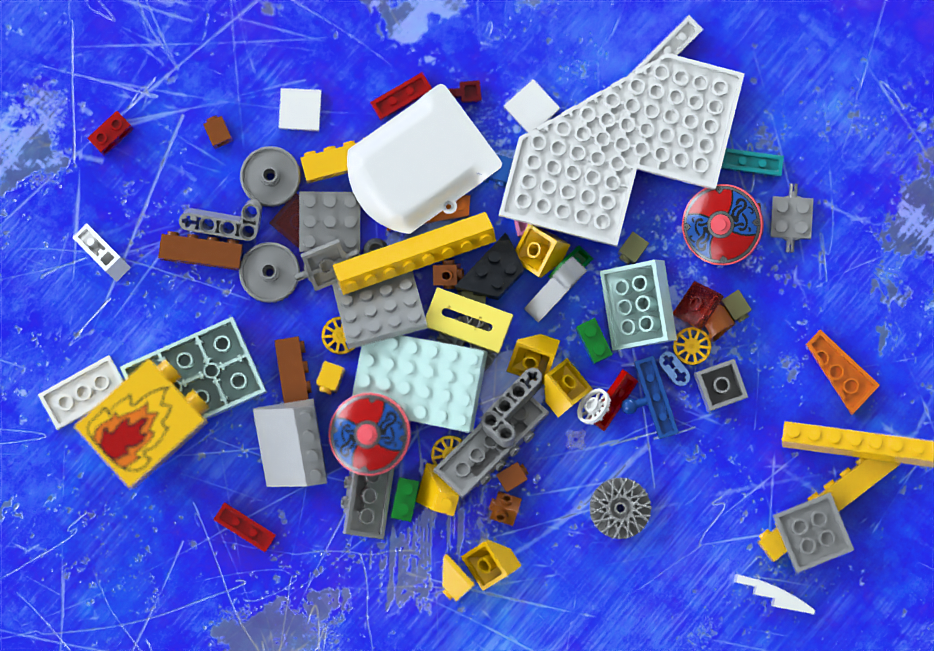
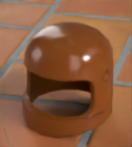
[699,303,736,342]

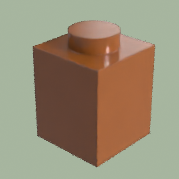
[203,115,233,149]
[496,462,529,493]

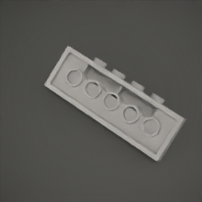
[433,391,549,499]
[341,468,394,539]

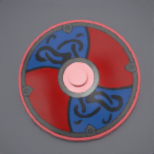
[682,184,764,265]
[329,393,411,476]

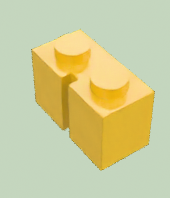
[316,361,345,395]

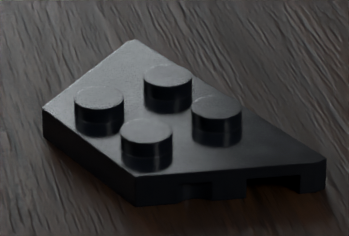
[455,233,524,300]

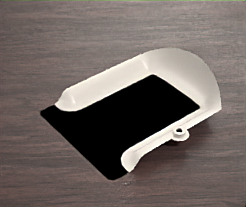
[347,84,502,234]

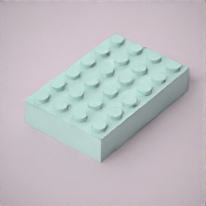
[120,317,267,420]
[352,335,488,432]

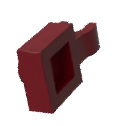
[448,80,482,103]

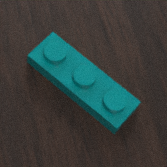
[721,148,784,177]

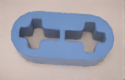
[659,352,690,386]

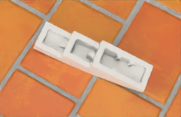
[734,574,815,614]

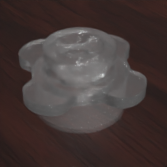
[566,429,586,450]

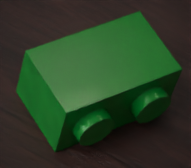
[575,318,613,365]
[391,477,420,522]

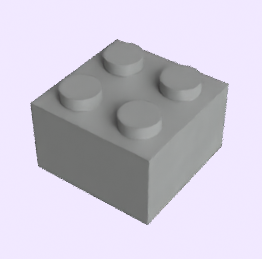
[694,359,748,412]

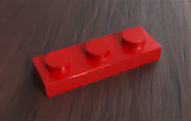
[370,72,432,121]
[590,369,638,431]
[213,502,276,552]

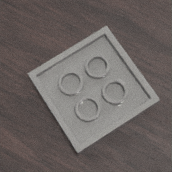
[299,191,360,253]
[772,492,854,573]

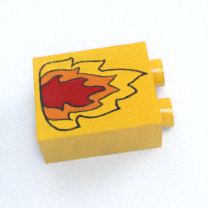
[74,359,210,489]

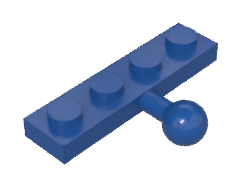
[621,356,679,439]

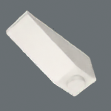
[72,223,131,282]

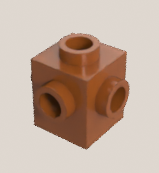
[433,259,464,289]
[488,491,522,526]

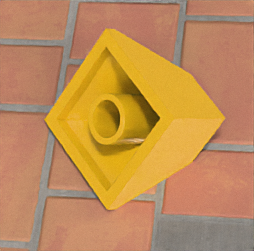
[515,224,570,278]
[507,334,560,384]
[544,358,593,417]
[416,462,459,516]
[461,539,522,591]
[442,554,475,601]

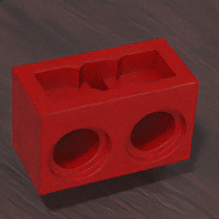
[87,111,133,156]

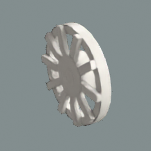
[577,389,611,425]

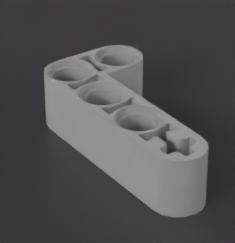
[179,199,263,241]
[524,256,587,323]
[481,368,542,448]

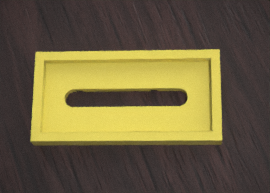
[425,287,514,354]

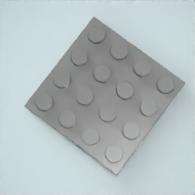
[332,271,428,349]

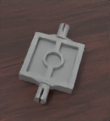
[770,183,814,253]
[293,239,360,291]

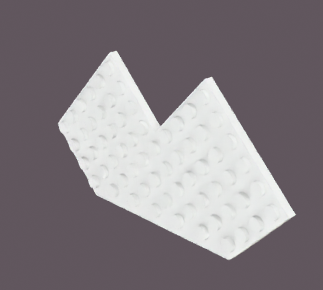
[499,53,745,247]

